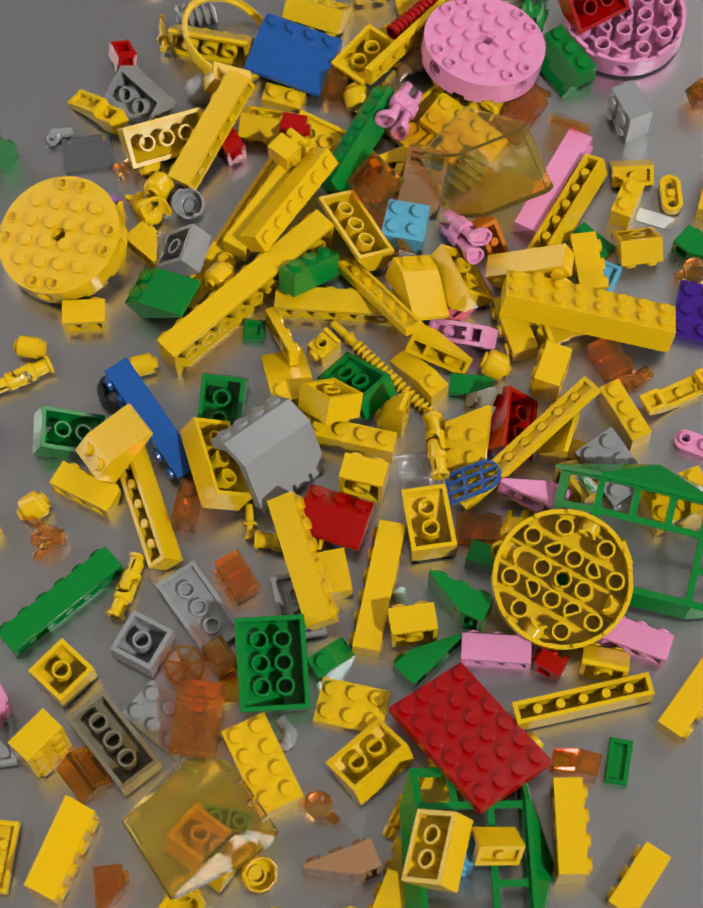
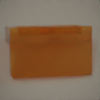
[56,746,112,804]

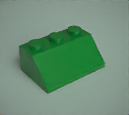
[540,24,597,99]

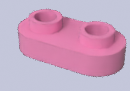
[673,430,703,461]

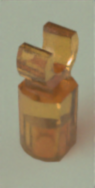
[112,159,139,181]
[619,365,653,395]

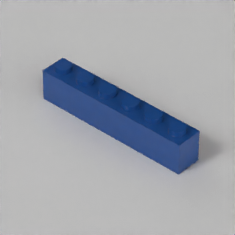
[103,357,192,483]

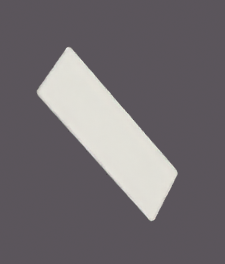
[635,208,674,230]

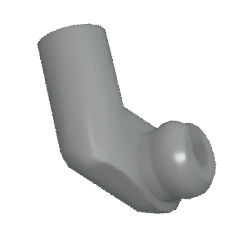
[45,127,73,146]
[276,715,297,751]

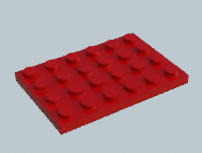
[388,662,553,815]

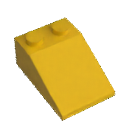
[331,23,394,86]
[385,255,449,321]
[261,347,313,409]
[75,404,153,483]
[401,483,457,562]

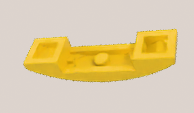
[638,367,703,415]

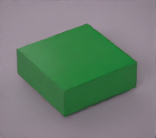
[242,319,266,343]

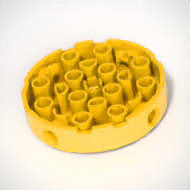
[0,176,128,303]
[491,509,634,650]

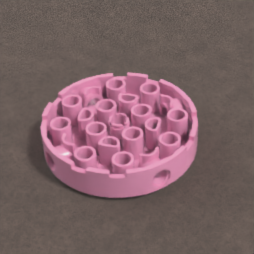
[420,0,545,103]
[563,0,686,76]

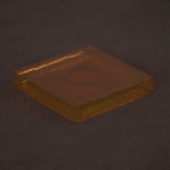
[548,111,594,133]

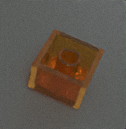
[346,150,405,212]

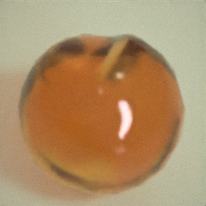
[673,257,703,283]
[304,790,340,825]

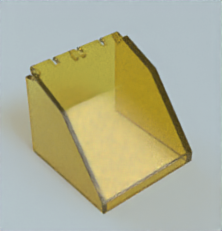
[420,106,554,218]
[121,757,279,899]

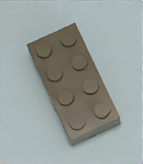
[66,690,163,797]

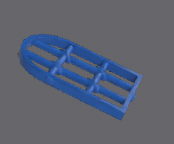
[445,460,501,505]

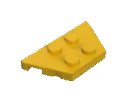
[444,405,492,483]

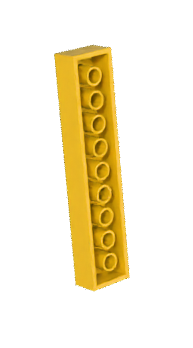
[157,209,335,376]

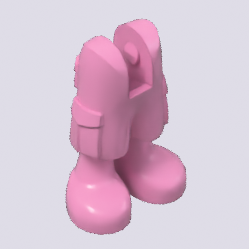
[375,81,422,141]
[438,209,492,264]

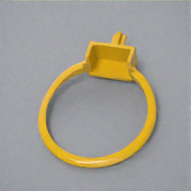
[182,0,264,94]

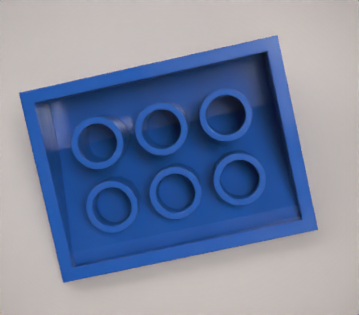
[244,13,343,97]

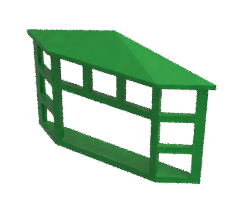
[553,464,703,619]
[399,767,554,908]

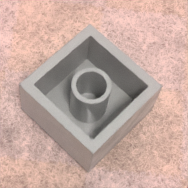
[606,80,653,143]
[155,224,212,277]
[110,610,176,678]

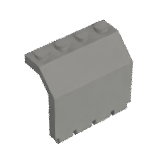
[210,395,325,513]

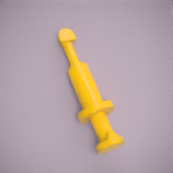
[157,14,170,53]
[242,498,257,540]

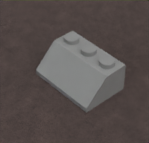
[104,65,177,125]

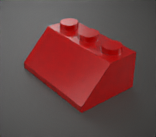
[558,0,631,34]
[488,385,538,462]
[303,484,375,551]

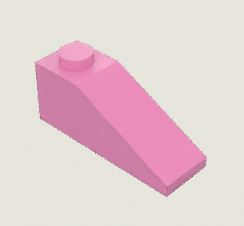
[429,319,499,350]
[497,478,572,513]

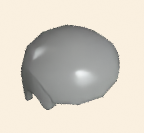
[185,74,212,105]
[171,188,205,220]

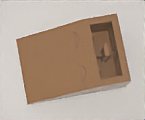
[398,145,450,218]
[302,838,382,884]

